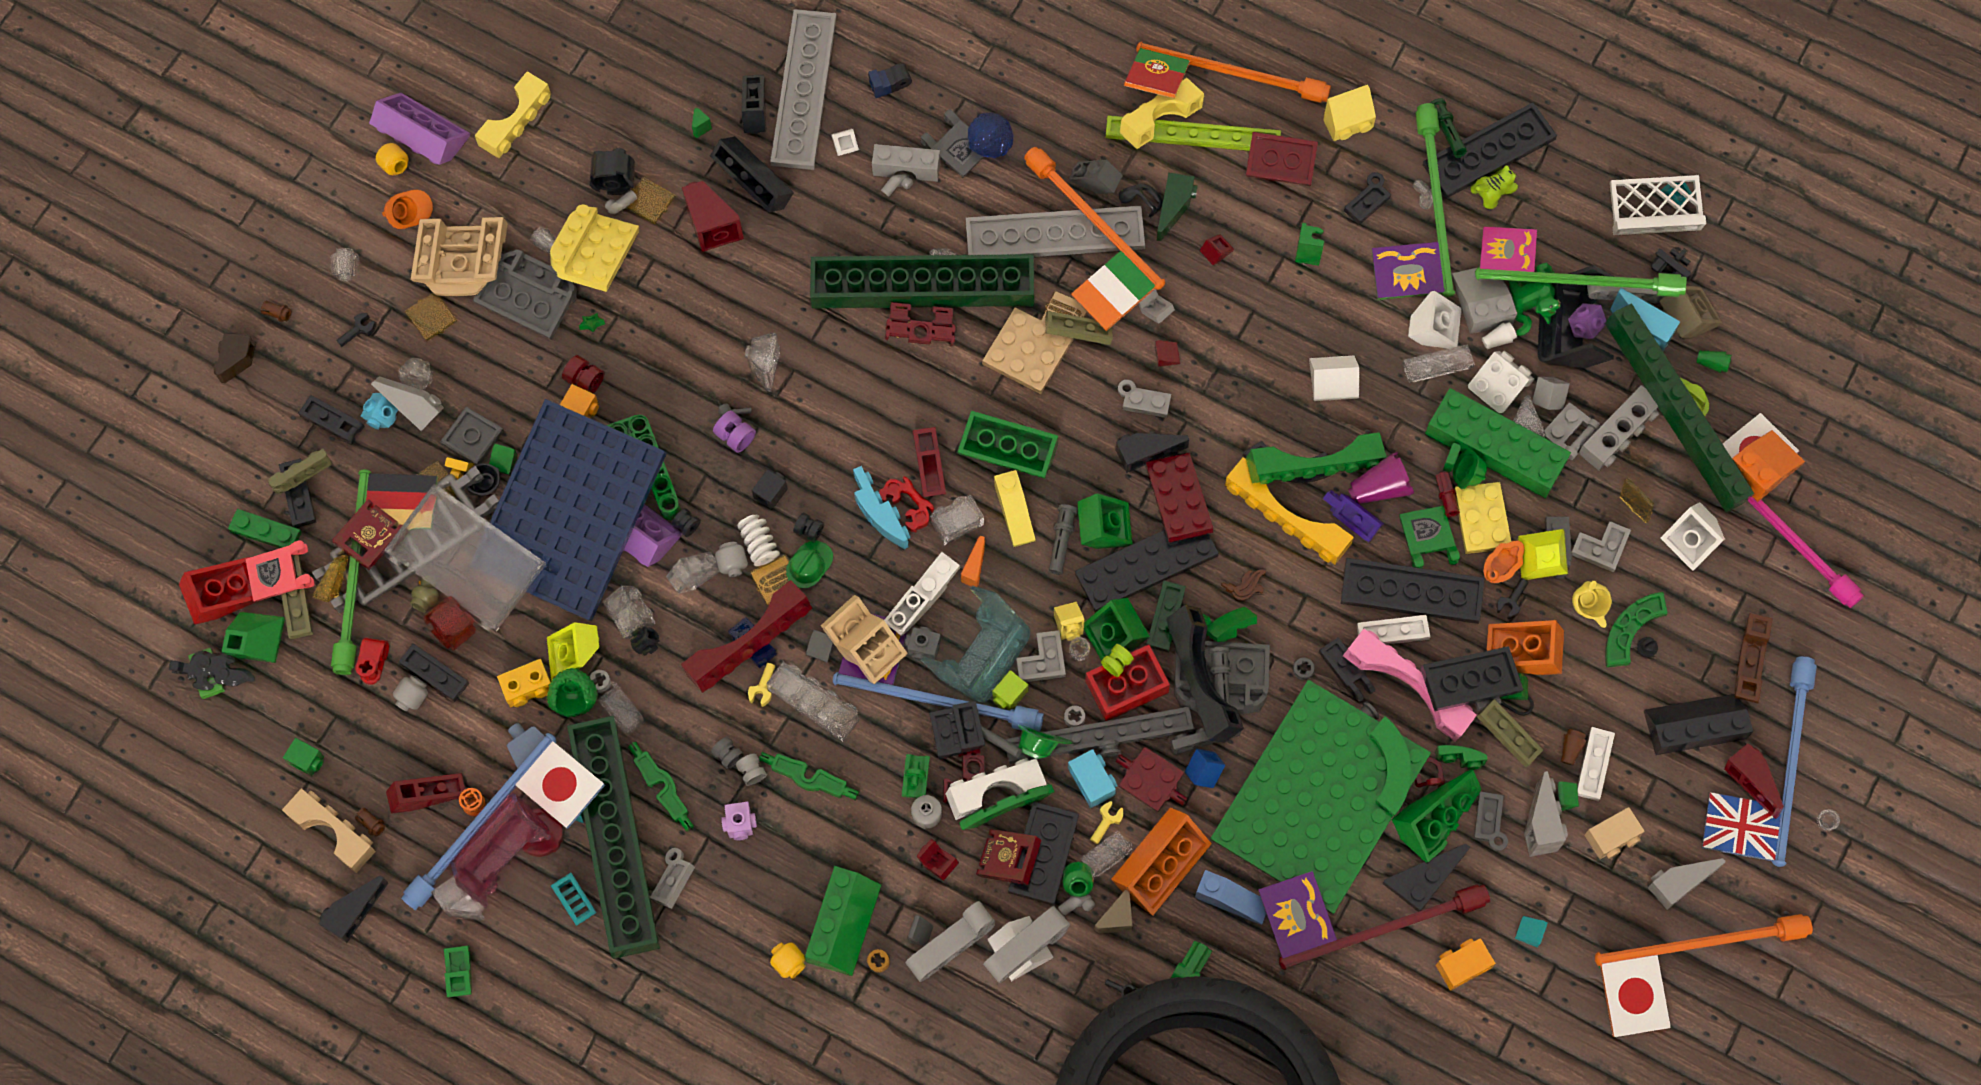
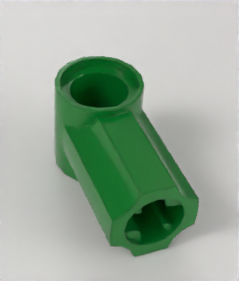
[1171,941,1212,978]

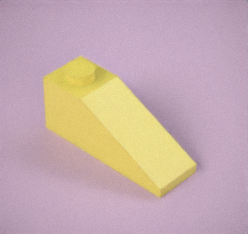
[994,470,1036,547]

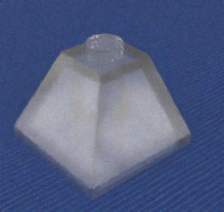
[745,333,780,392]

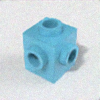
[361,393,398,429]

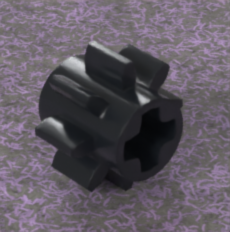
[630,626,660,656]

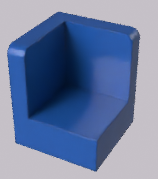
[1185,749,1225,788]

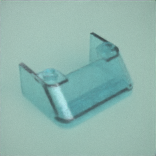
[921,586,1030,703]

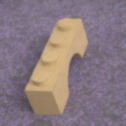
[282,788,376,873]

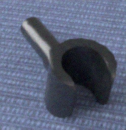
[1105,979,1137,996]

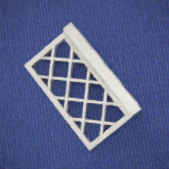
[1610,175,1706,235]

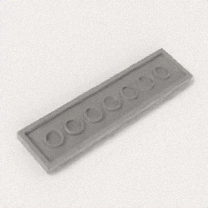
[770,9,837,170]
[966,206,1145,257]

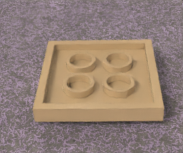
[982,308,1073,394]

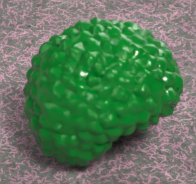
[547,668,598,717]

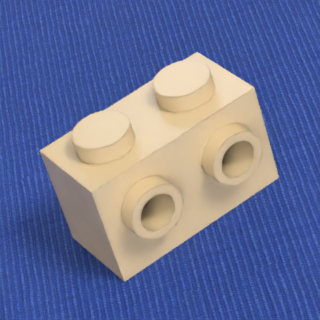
[1584,807,1645,859]

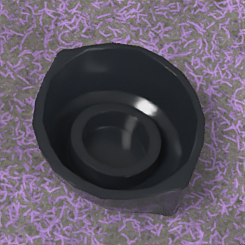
[466,463,501,497]

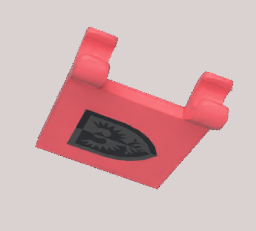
[246,540,315,602]

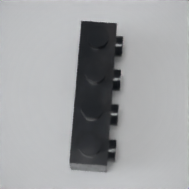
[710,136,794,212]

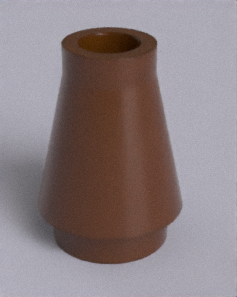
[1560,729,1587,766]

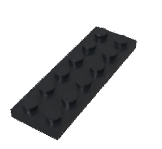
[1422,102,1557,199]
[1075,530,1219,613]
[1340,558,1485,624]

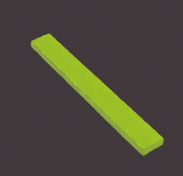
[1106,116,1281,151]

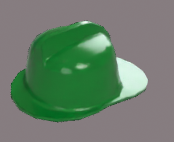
[1453,449,1487,489]
[786,541,833,588]
[1018,724,1073,759]

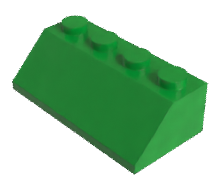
[958,411,1058,479]
[805,866,881,976]

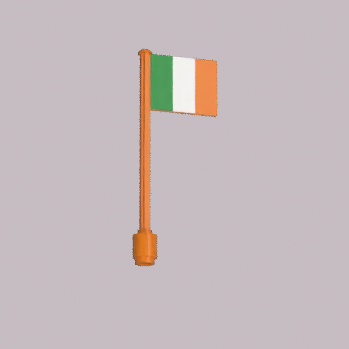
[1024,147,1165,331]

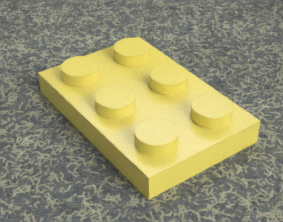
[1454,482,1511,554]

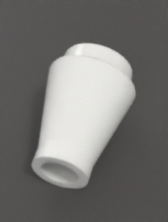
[1482,322,1517,350]

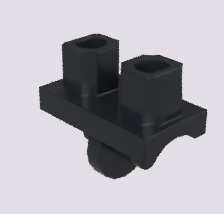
[1651,248,1691,281]

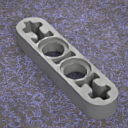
[1587,285,1665,303]

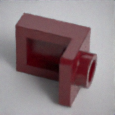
[917,839,959,881]

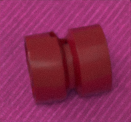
[562,355,605,393]

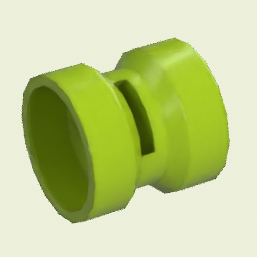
[1101,644,1134,677]

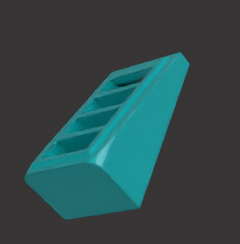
[551,873,597,926]

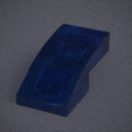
[728,617,777,669]

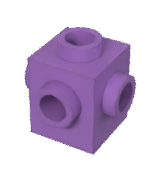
[1568,304,1606,339]

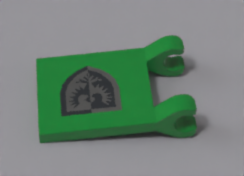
[1399,506,1460,569]

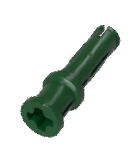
[1430,98,1467,158]

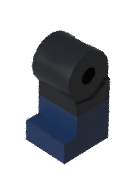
[868,64,912,98]

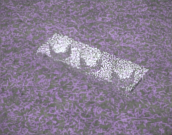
[1402,344,1475,383]

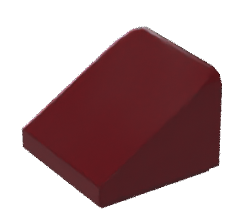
[1200,234,1234,265]
[1155,340,1180,367]

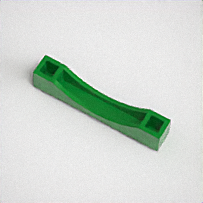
[1245,432,1386,484]

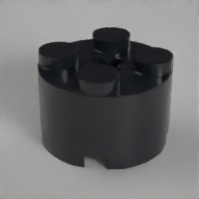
[590,148,635,195]

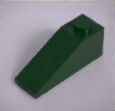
[1157,172,1198,241]

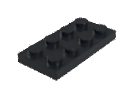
[1420,646,1524,711]
[1008,801,1079,906]

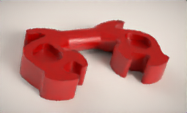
[879,476,934,533]

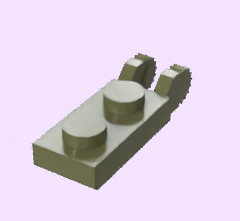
[268,449,332,494]

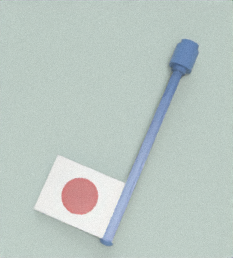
[401,733,605,910]

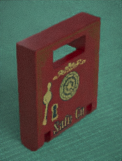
[332,500,405,570]
[976,829,1041,885]

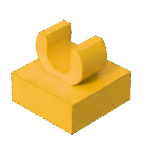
[445,457,474,480]

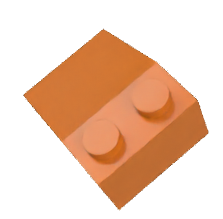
[1732,430,1805,502]
[1487,620,1564,675]

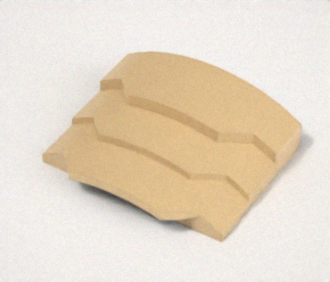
[411,217,508,296]

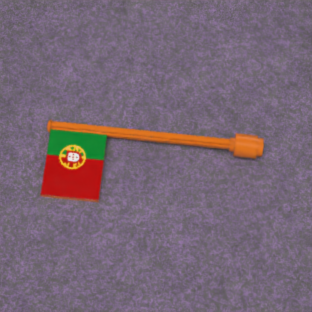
[1124,42,1331,103]

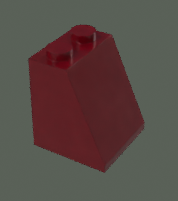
[682,181,744,252]

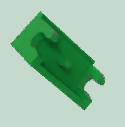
[1295,223,1324,266]

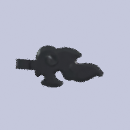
[168,650,255,690]

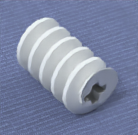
[737,515,780,566]

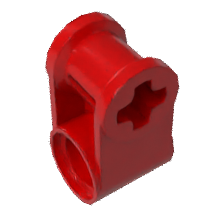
[355,637,389,685]

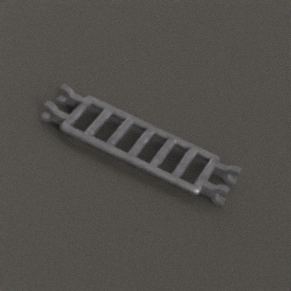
[312,466,499,613]

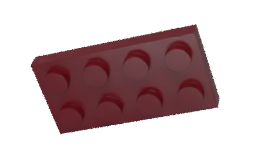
[1146,452,1213,542]

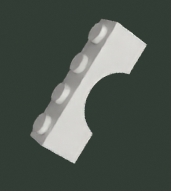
[946,758,1047,820]

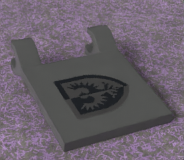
[920,109,992,178]

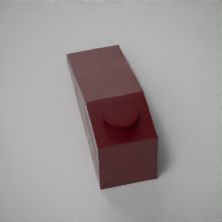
[1724,743,1784,819]
[386,773,465,814]

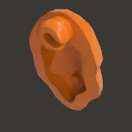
[1483,540,1524,583]

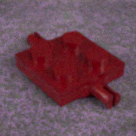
[1115,747,1188,812]

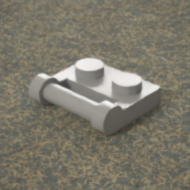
[1541,402,1601,460]

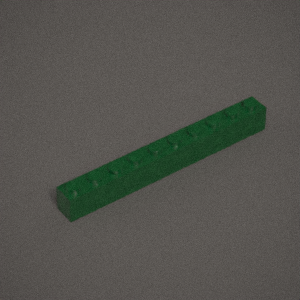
[1604,303,1755,513]

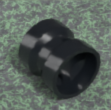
[793,512,824,543]

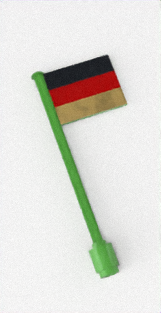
[331,469,438,675]

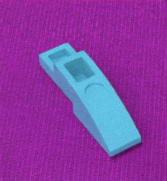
[853,466,910,549]

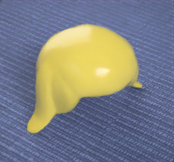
[1572,581,1612,628]

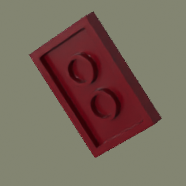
[1246,132,1318,186]

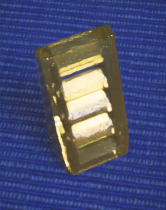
[312,555,348,602]

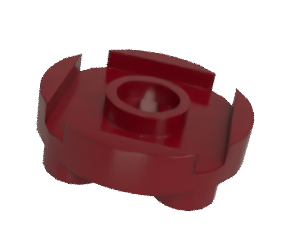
[515,808,564,857]

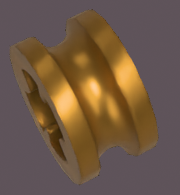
[867,949,890,973]

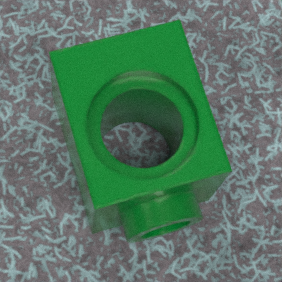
[283,738,324,777]

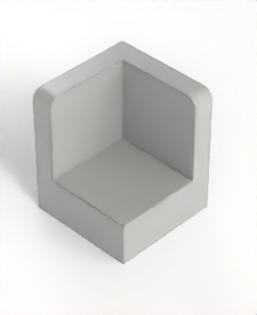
[1532,377,1570,410]

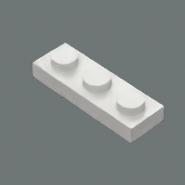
[1357,615,1430,645]
[1577,727,1615,801]

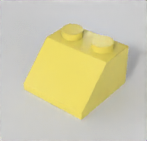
[1323,85,1376,141]

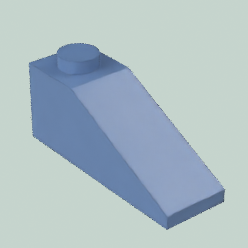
[1195,870,1266,925]

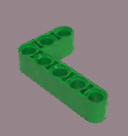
[606,414,681,520]

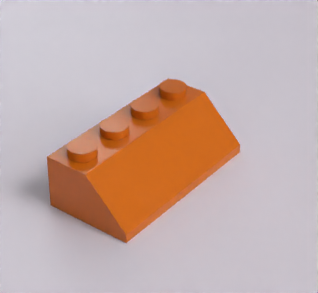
[1111,807,1212,916]

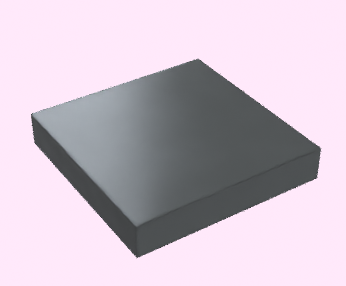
[440,407,504,465]

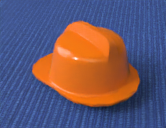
[382,190,433,229]

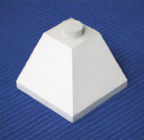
[1408,291,1461,349]
[1661,502,1725,571]

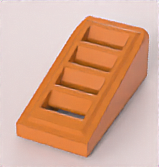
[961,535,985,589]

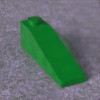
[1392,769,1482,862]

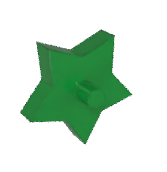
[579,313,605,332]

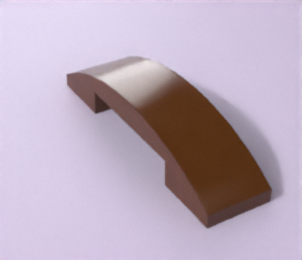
[1735,613,1773,703]

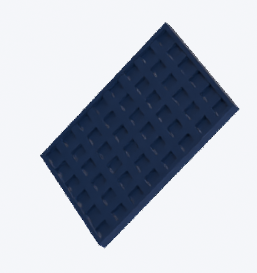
[470,399,667,621]

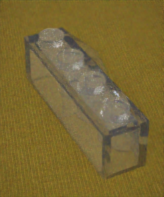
[767,661,860,742]

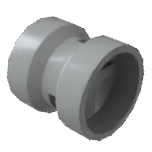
[735,753,767,786]

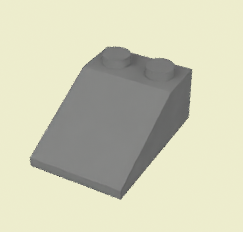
[1451,268,1517,334]

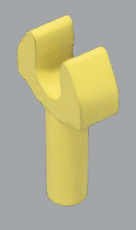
[748,663,775,707]
[1090,801,1123,845]

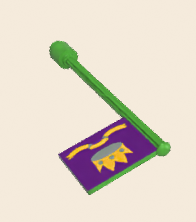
[1372,103,1456,300]

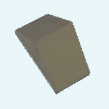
[1094,889,1132,933]

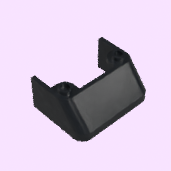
[1538,265,1615,368]

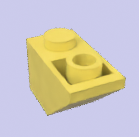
[1054,602,1084,641]

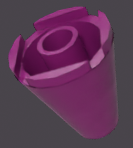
[1348,452,1414,504]

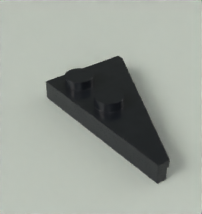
[1383,844,1470,912]

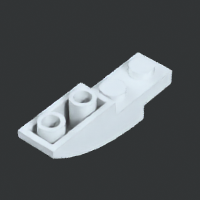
[884,552,961,636]

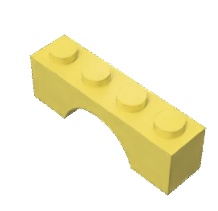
[475,72,551,158]
[1120,78,1204,149]

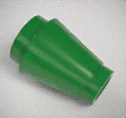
[1696,350,1732,373]

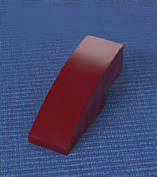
[913,427,946,497]

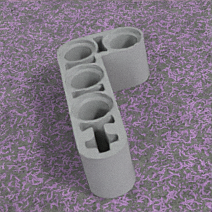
[905,901,995,982]
[983,906,1070,983]

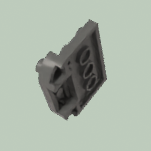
[473,250,578,340]
[1174,641,1270,714]

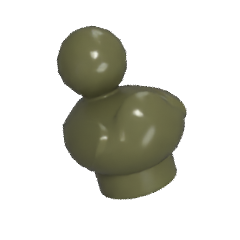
[410,575,439,613]

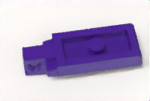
[1323,490,1384,542]

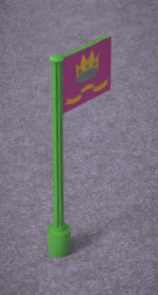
[1475,227,1686,297]

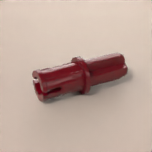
[1436,472,1460,517]

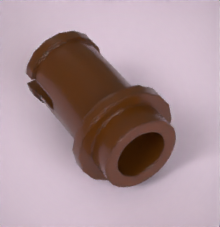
[261,300,292,322]
[355,808,386,837]

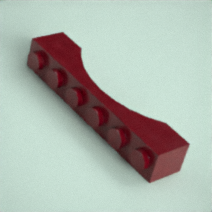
[681,580,812,693]

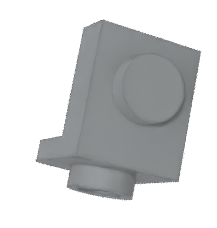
[1138,289,1175,324]

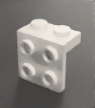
[1468,351,1534,413]

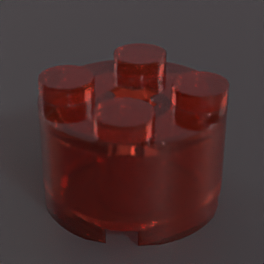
[423,595,476,651]

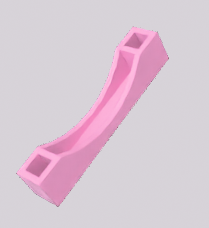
[1343,629,1477,742]

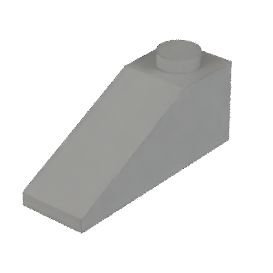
[371,376,444,431]
[1648,858,1726,910]

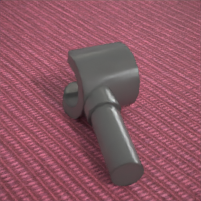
[718,404,751,417]

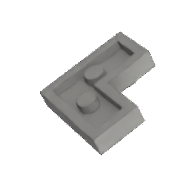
[1571,521,1631,572]
[1016,630,1066,682]

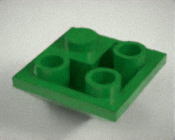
[222,612,285,663]

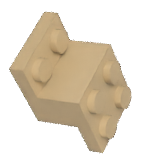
[821,595,908,684]

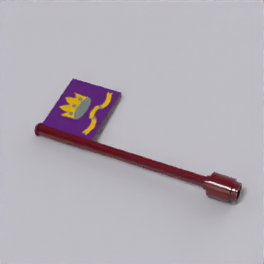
[1258,871,1490,970]

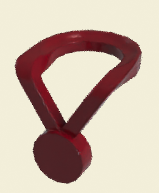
[1415,758,1445,787]

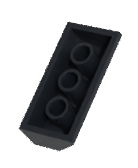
[1644,694,1753,755]

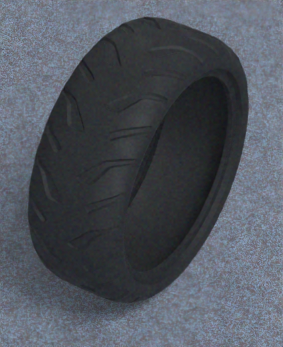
[1056,976,1341,1085]

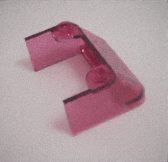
[450,793,551,908]

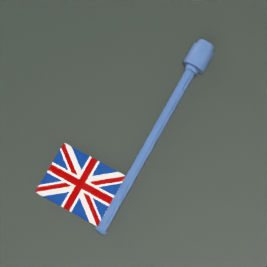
[1702,657,1817,867]

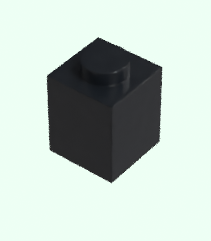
[752,469,788,510]

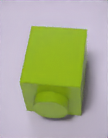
[992,670,1028,710]

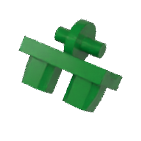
[902,754,930,798]

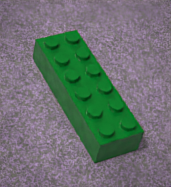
[1425,388,1571,499]

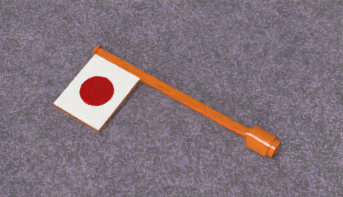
[1595,914,1813,1037]

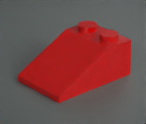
[179,557,256,625]

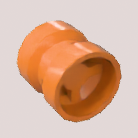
[459,788,486,816]

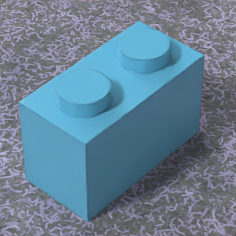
[1068,749,1117,808]

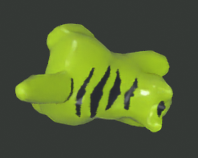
[1470,166,1518,209]

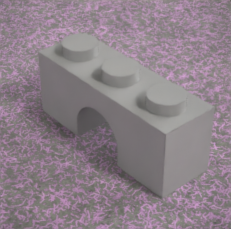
[872,144,940,182]

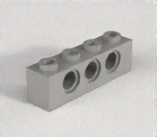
[1578,385,1660,471]

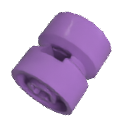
[713,410,756,453]

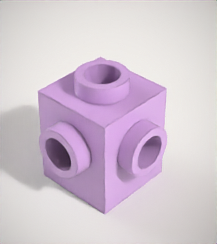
[722,802,757,840]

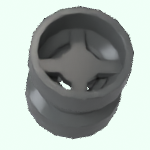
[711,736,744,769]

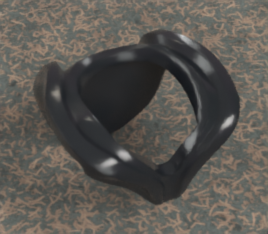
[1119,183,1163,218]

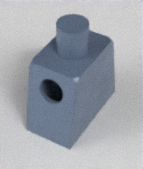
[507,723,545,769]

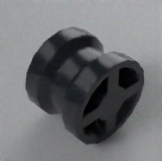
[672,508,701,537]

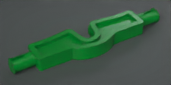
[628,742,694,832]
[759,751,859,801]

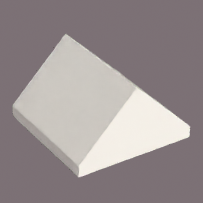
[1309,355,1359,401]
[988,916,1053,982]

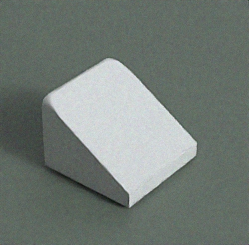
[831,129,859,156]

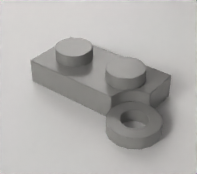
[1118,380,1171,418]
[650,848,695,909]

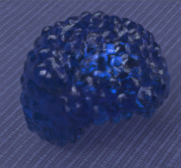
[968,112,1013,158]

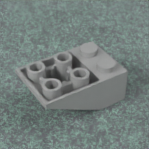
[1524,771,1568,857]

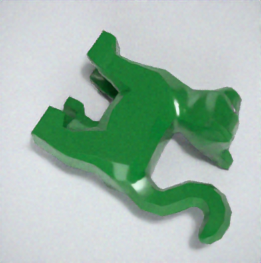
[1508,262,1561,336]

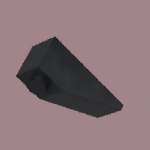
[742,75,766,134]
[1115,433,1189,473]
[318,876,389,943]

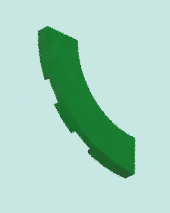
[1605,592,1668,668]
[1370,716,1411,817]
[959,784,1055,830]

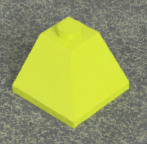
[1518,529,1568,580]
[547,622,599,681]

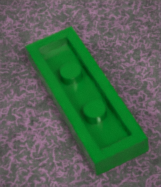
[228,509,302,548]

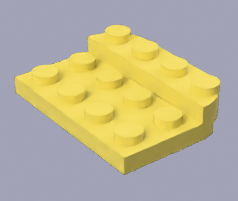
[550,204,639,292]

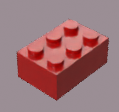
[1085,645,1170,721]

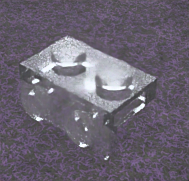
[603,585,656,639]

